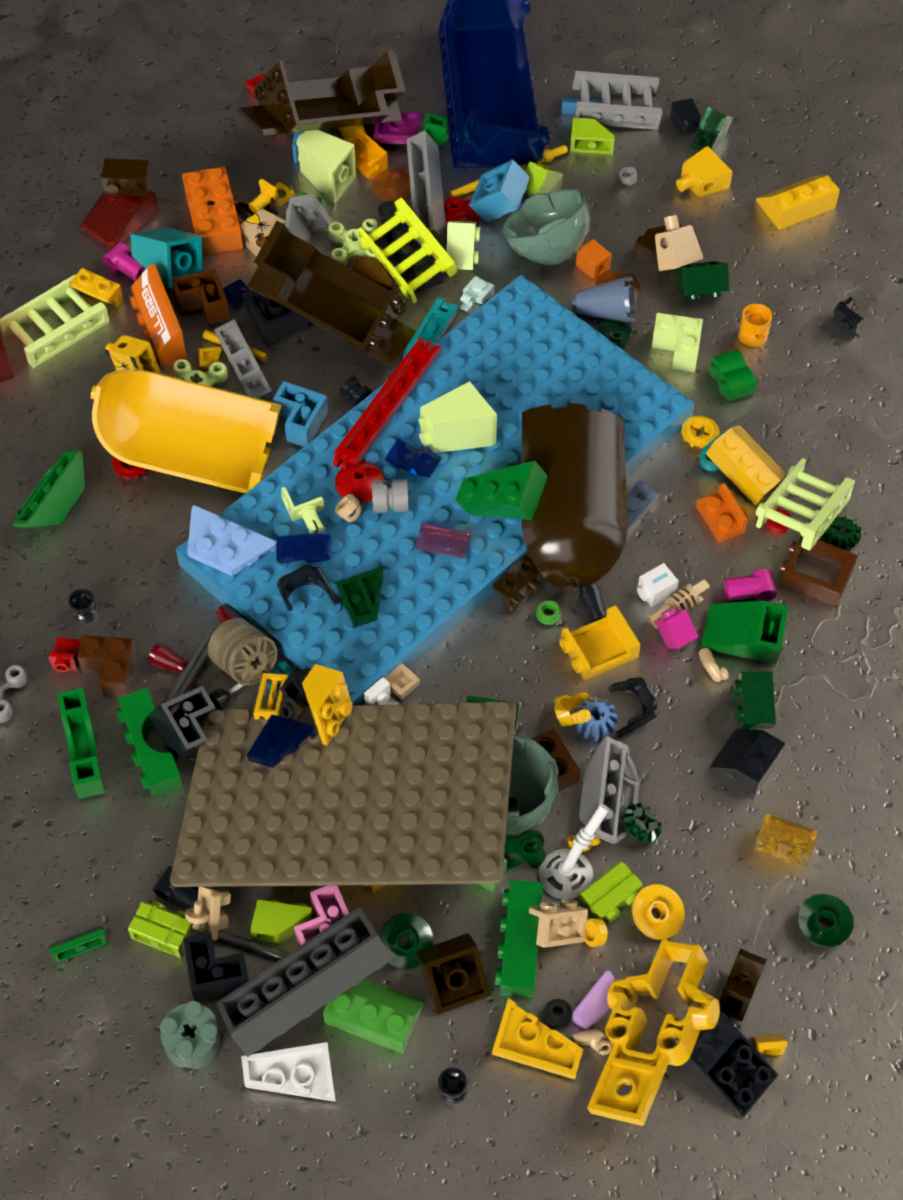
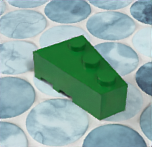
[455,461,548,520]

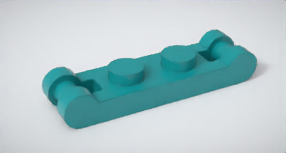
[403,297,460,358]

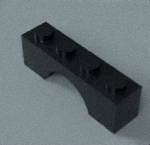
[379,219,443,292]

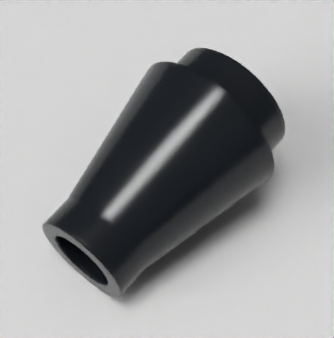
[579,583,607,622]

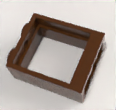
[779,536,858,607]

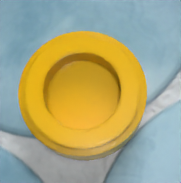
[585,918,608,947]

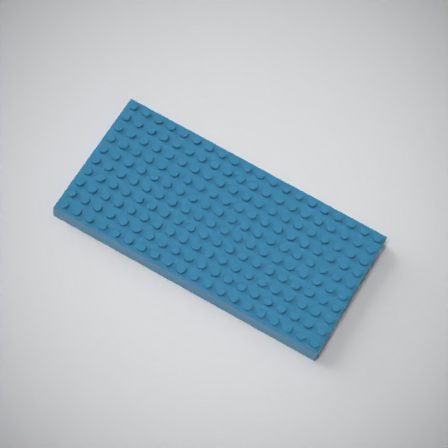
[176,275,695,706]

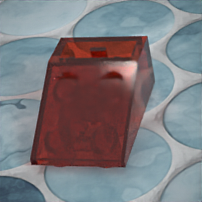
[80,190,159,249]

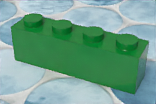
[495,880,543,998]

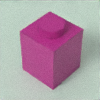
[655,607,699,649]

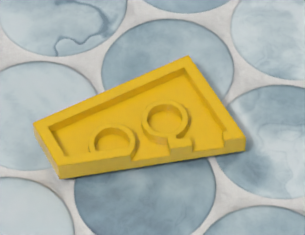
[492,998,583,1080]

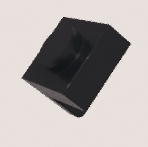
[833,297,864,338]

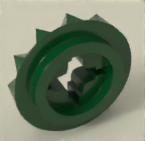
[822,515,861,550]
[622,803,662,843]

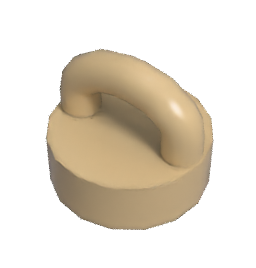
[335,494,362,522]

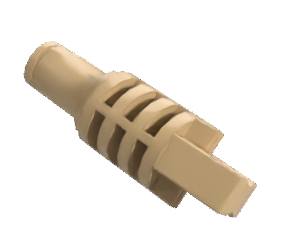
[649,579,710,629]

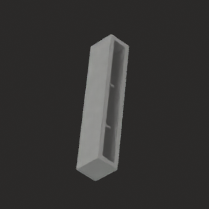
[406,130,447,246]

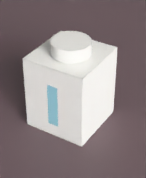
[637,563,679,607]

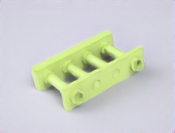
[0,275,110,368]
[756,458,855,551]

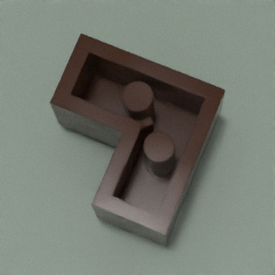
[171,268,230,325]
[78,635,137,698]

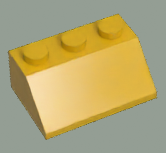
[756,175,840,230]
[705,425,787,506]

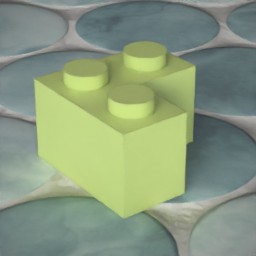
[446,220,481,270]
[652,313,703,373]

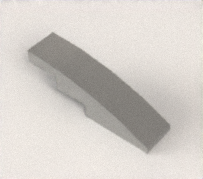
[214,319,274,401]

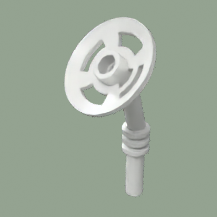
[539,804,610,900]

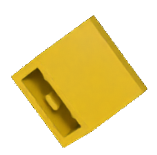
[302,664,352,745]

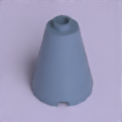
[572,276,636,323]

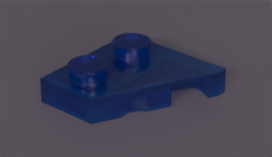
[247,715,318,768]

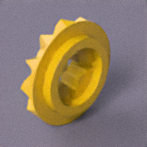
[681,416,720,450]

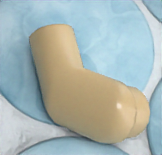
[572,1029,613,1055]

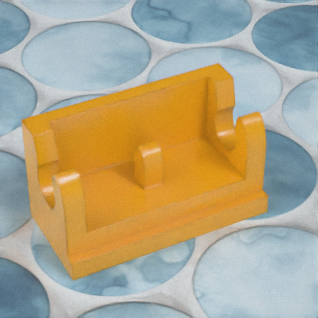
[345,129,388,180]

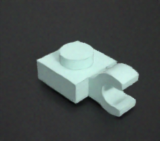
[460,276,495,312]

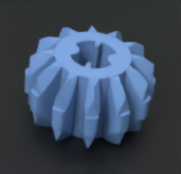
[575,696,618,742]

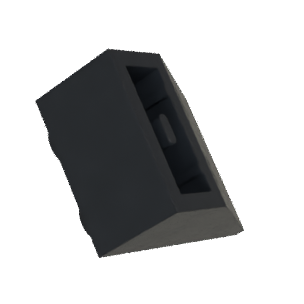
[682,1012,778,1118]

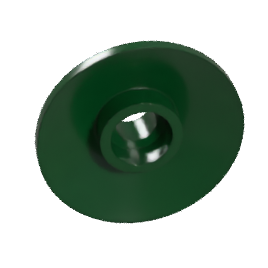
[797,894,854,948]
[379,912,433,969]

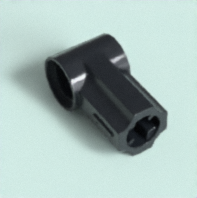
[152,866,199,909]

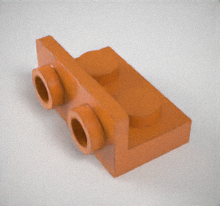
[696,483,748,543]

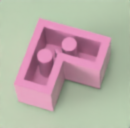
[294,885,349,947]

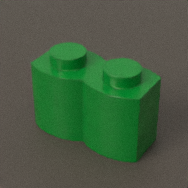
[709,349,757,401]

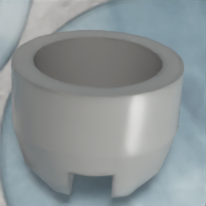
[619,166,638,186]

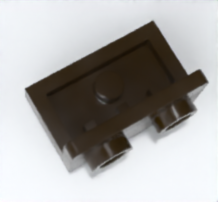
[492,555,544,616]

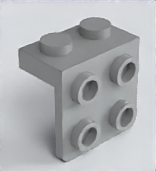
[285,193,332,243]

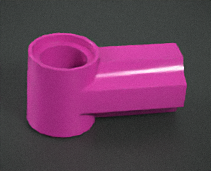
[102,242,146,281]
[724,569,777,601]

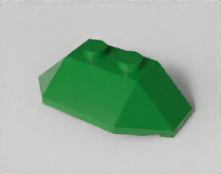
[13,450,85,527]

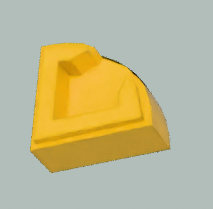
[199,346,223,371]

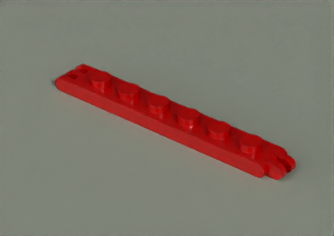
[333,338,441,471]

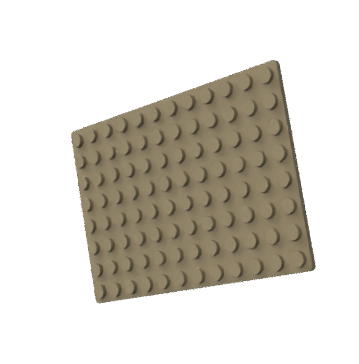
[170,701,517,887]

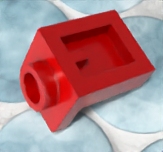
[48,637,81,672]

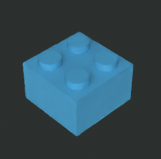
[469,159,530,223]

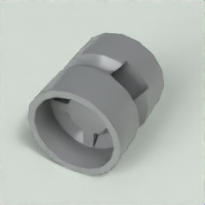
[372,480,408,513]

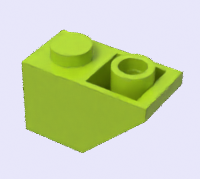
[250,898,314,945]

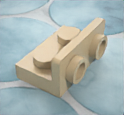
[529,899,588,948]

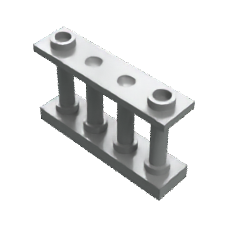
[572,71,662,130]

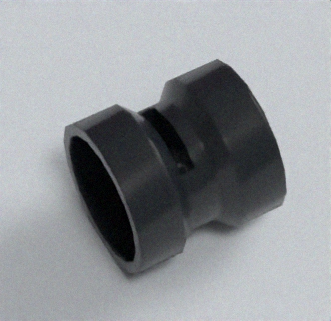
[340,376,373,406]
[68,589,98,623]
[438,1067,467,1105]

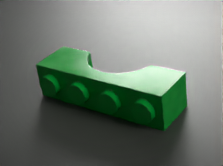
[57,687,105,799]
[115,688,183,797]

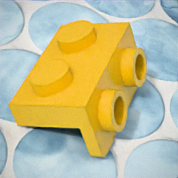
[70,268,124,309]

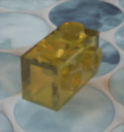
[754,813,819,868]

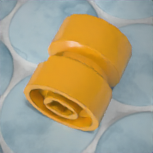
[738,303,772,348]

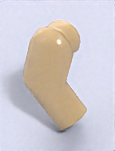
[699,648,729,683]

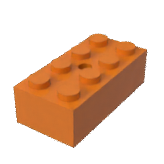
[182,166,243,256]

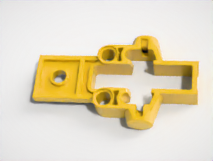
[587,939,720,1126]

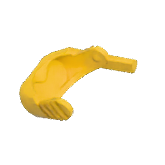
[554,692,603,727]

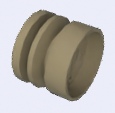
[208,618,277,686]

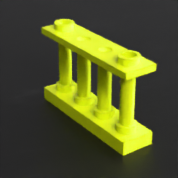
[358,197,457,304]

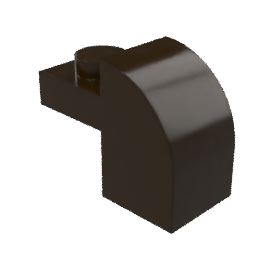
[719,948,767,1021]

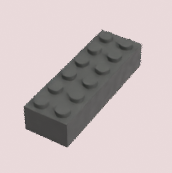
[216,907,393,1057]

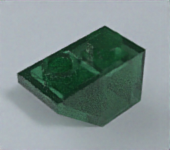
[690,107,733,152]

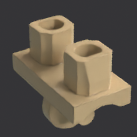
[185,887,231,941]

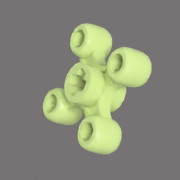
[327,218,382,266]
[173,359,228,387]

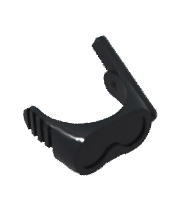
[277,565,340,612]
[608,677,657,738]

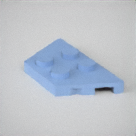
[187,505,278,576]

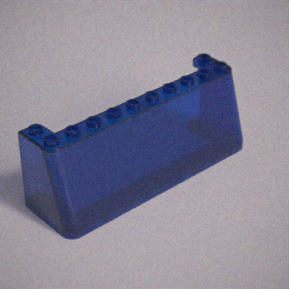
[438,0,551,169]

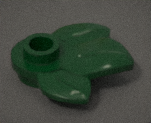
[597,319,633,350]
[504,830,546,869]

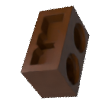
[531,728,581,792]

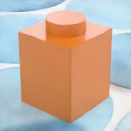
[576,239,612,280]

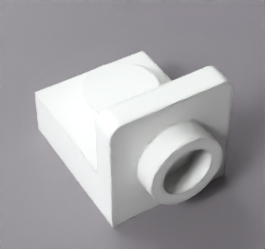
[364,677,399,705]

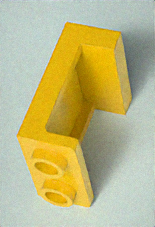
[559,605,641,681]

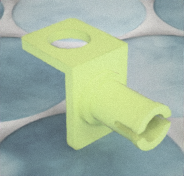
[281,487,325,536]

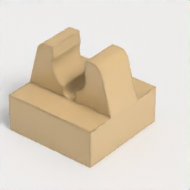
[385,663,420,700]

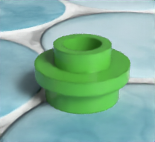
[536,600,561,625]

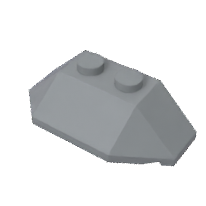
[579,736,640,844]

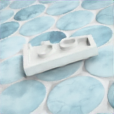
[241,1042,336,1102]

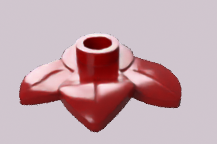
[444,197,479,227]

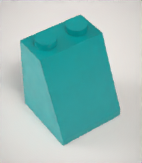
[131,227,203,288]

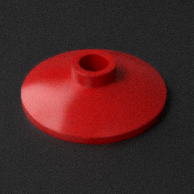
[335,461,384,503]

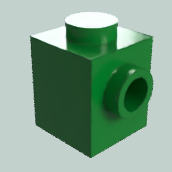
[420,113,449,151]

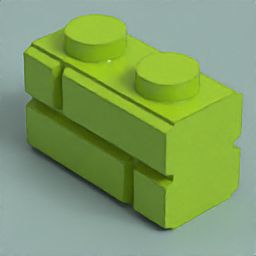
[578,861,643,923]
[128,901,195,958]

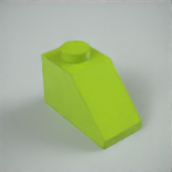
[570,117,615,155]
[525,162,564,196]

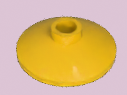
[632,884,685,940]

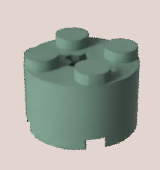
[160,1001,221,1069]

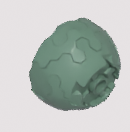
[502,188,591,265]
[506,735,559,837]

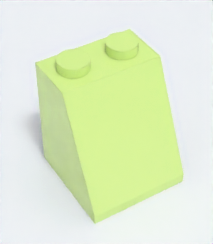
[297,130,356,204]
[419,381,497,453]

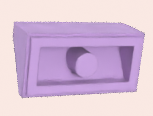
[572,970,615,1031]

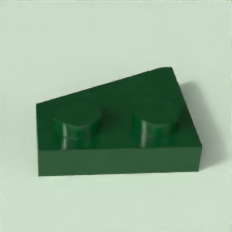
[336,567,383,628]

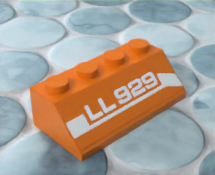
[129,263,187,368]

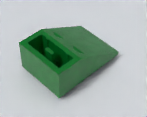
[701,601,789,664]

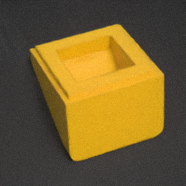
[752,1034,788,1057]

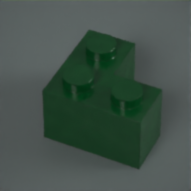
[729,671,776,729]

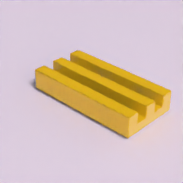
[253,673,289,721]

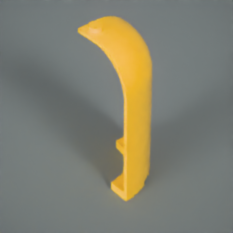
[90,370,282,494]

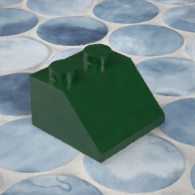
[674,261,730,299]

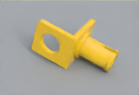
[248,178,295,214]

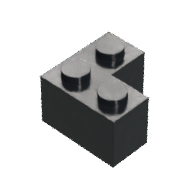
[149,686,215,761]
[183,932,249,1002]

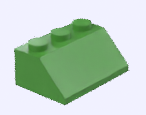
[323,978,425,1054]

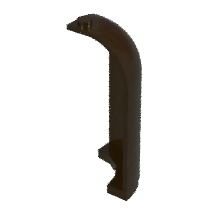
[521,403,627,594]

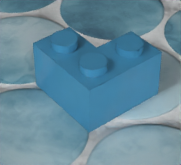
[273,381,328,447]

